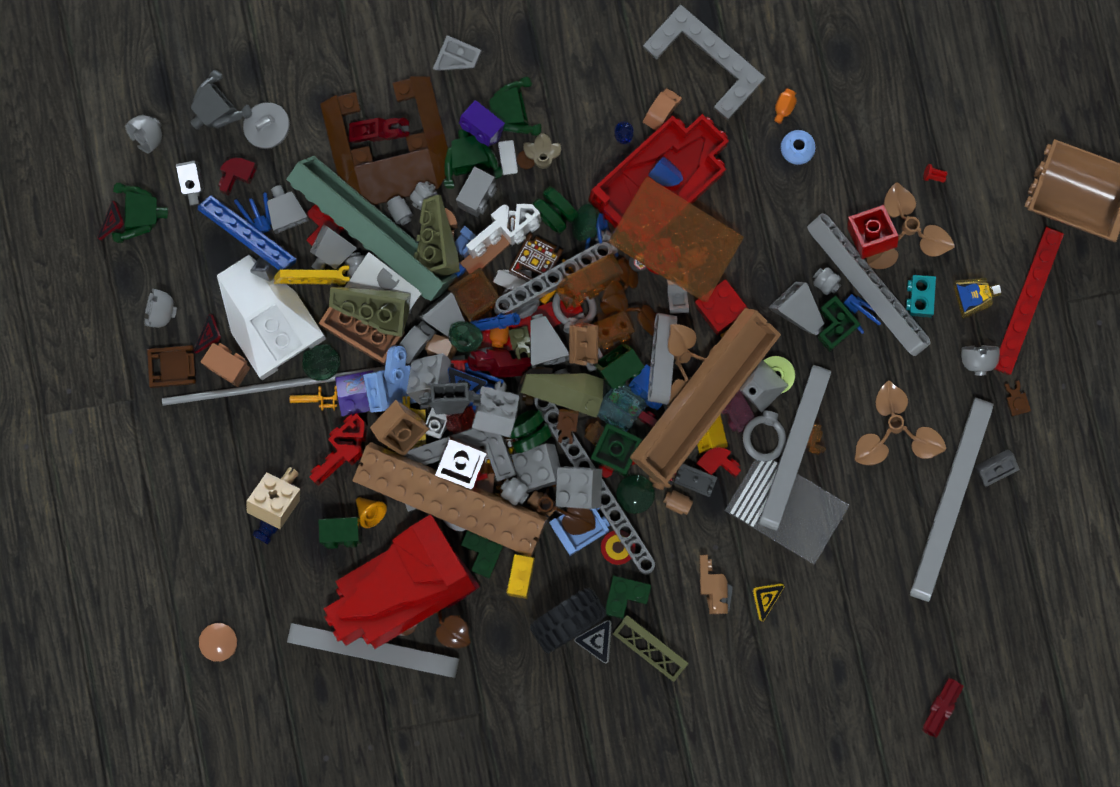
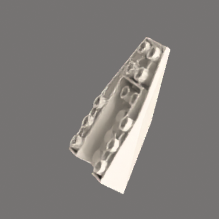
[217,255,326,380]

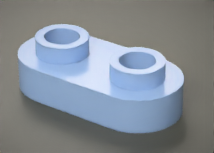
[384,345,407,384]

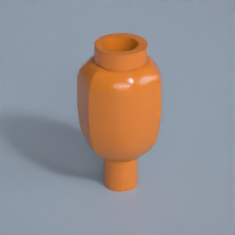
[774,89,797,124]
[490,326,509,348]

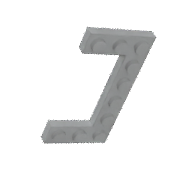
[643,4,766,120]
[398,428,516,512]

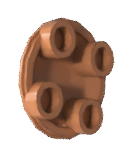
[199,623,237,661]

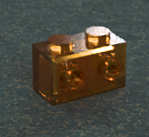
[593,311,634,350]

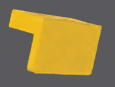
[697,415,728,454]

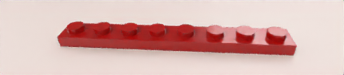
[994,227,1064,375]

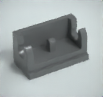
[674,463,717,497]

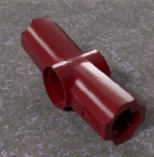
[922,678,964,737]

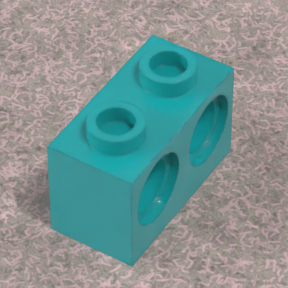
[906,275,936,317]

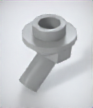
[595,229,618,255]

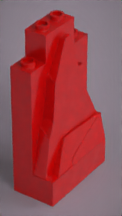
[588,114,729,253]
[324,514,475,649]

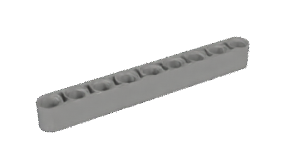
[808,213,931,356]
[759,364,831,531]
[287,623,459,678]

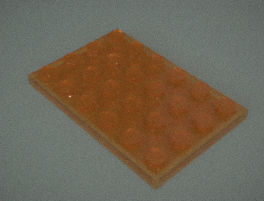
[608,177,744,303]

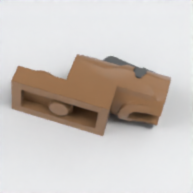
[699,555,733,614]

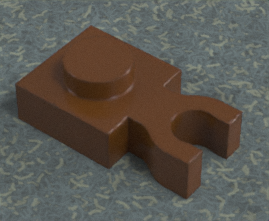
[1004,381,1031,417]
[557,409,579,444]

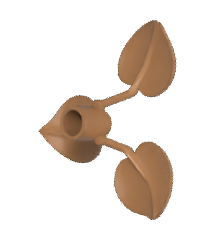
[866,182,955,269]
[667,324,716,409]
[855,381,946,465]

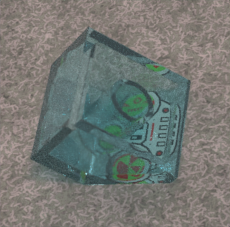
[597,385,648,432]

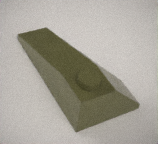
[414,194,460,277]
[329,287,411,337]
[520,373,604,418]

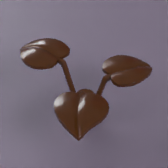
[600,257,656,336]
[522,465,596,535]
[400,610,471,648]

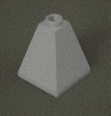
[768,282,824,335]
[418,291,471,346]
[531,314,569,368]
[739,359,789,413]

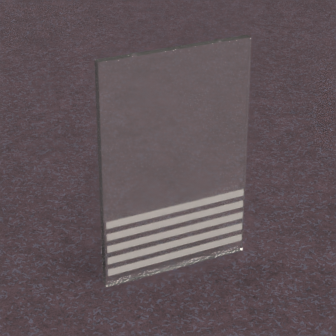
[725,452,850,564]

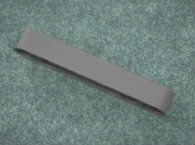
[494,242,612,315]

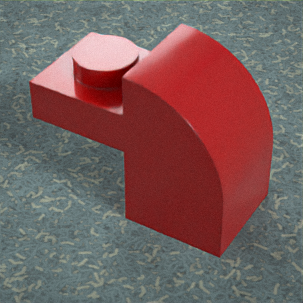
[696,447,741,478]

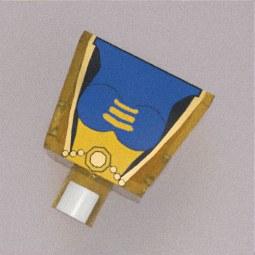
[953,278,1001,319]

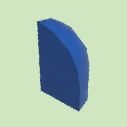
[648,156,683,187]

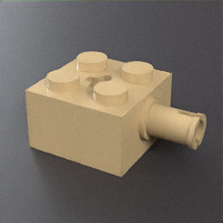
[247,467,300,529]

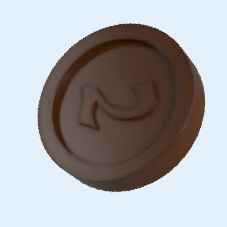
[517,151,535,170]

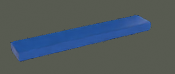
[198,195,296,270]

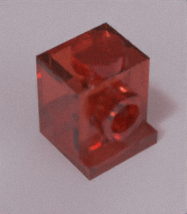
[446,406,475,434]

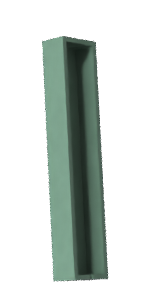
[286,156,457,301]

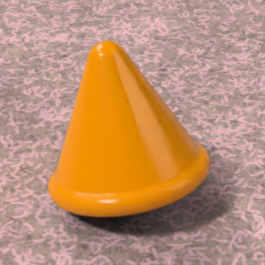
[356,497,387,528]

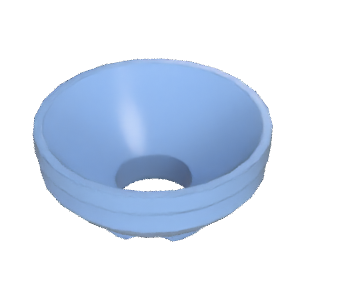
[781,130,815,165]

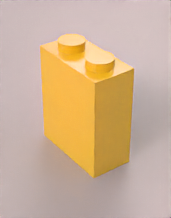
[507,554,535,599]

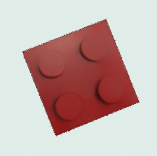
[847,205,899,259]
[694,279,747,335]

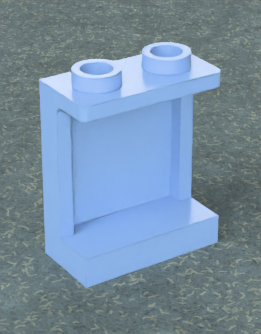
[363,365,417,412]
[549,508,610,556]

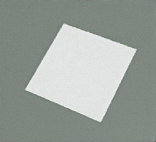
[344,252,421,311]

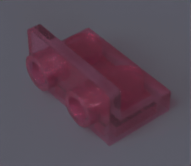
[722,390,755,434]

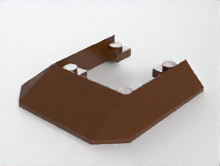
[320,76,448,205]

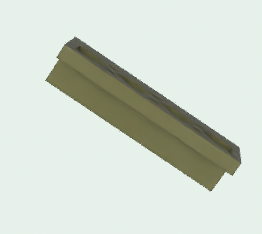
[613,615,688,682]

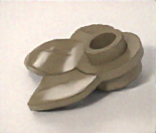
[523,133,561,169]

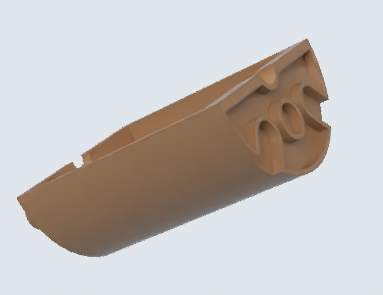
[1024,139,1120,243]

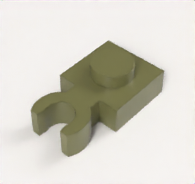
[509,326,531,359]

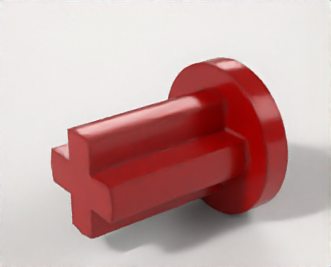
[923,164,947,182]
[451,359,468,372]

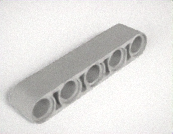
[648,313,677,404]

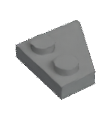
[433,35,482,71]

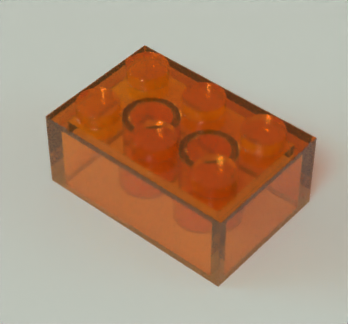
[555,253,624,309]

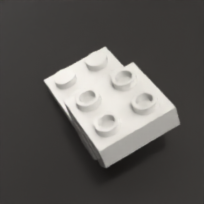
[466,204,541,259]

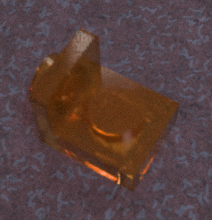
[585,421,605,446]
[806,423,826,455]

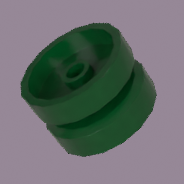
[532,186,579,235]
[507,408,553,453]

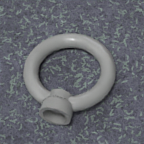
[552,285,597,333]
[743,410,786,461]

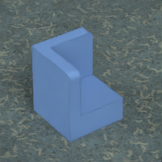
[455,226,476,258]

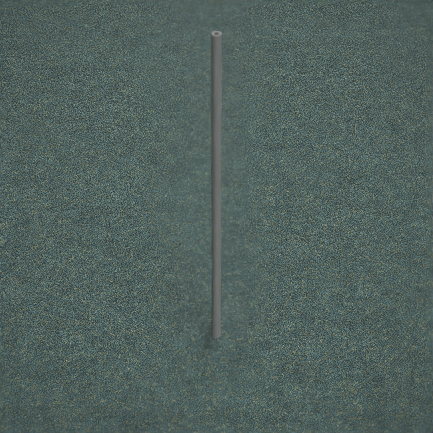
[162,355,465,406]

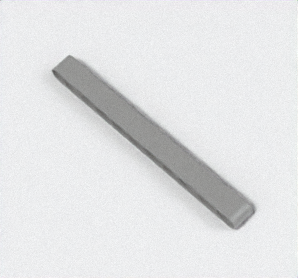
[910,397,994,602]
[535,398,655,574]

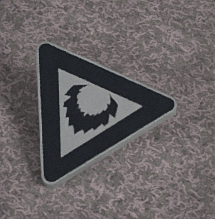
[575,620,612,663]

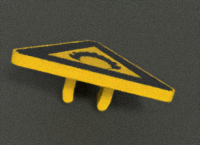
[753,584,784,621]

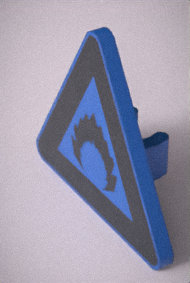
[448,368,488,394]

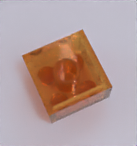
[448,268,499,323]

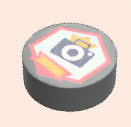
[629,252,646,272]

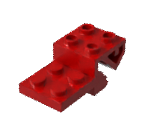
[309,413,368,486]

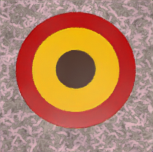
[601,530,635,565]

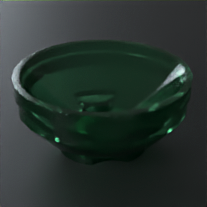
[448,321,483,352]

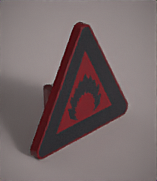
[98,201,124,240]
[194,314,221,354]

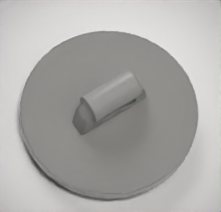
[243,102,290,149]

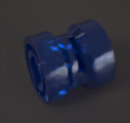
[615,122,633,144]
[252,520,278,545]

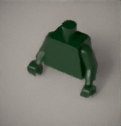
[488,77,542,136]
[444,129,503,189]
[112,183,168,243]

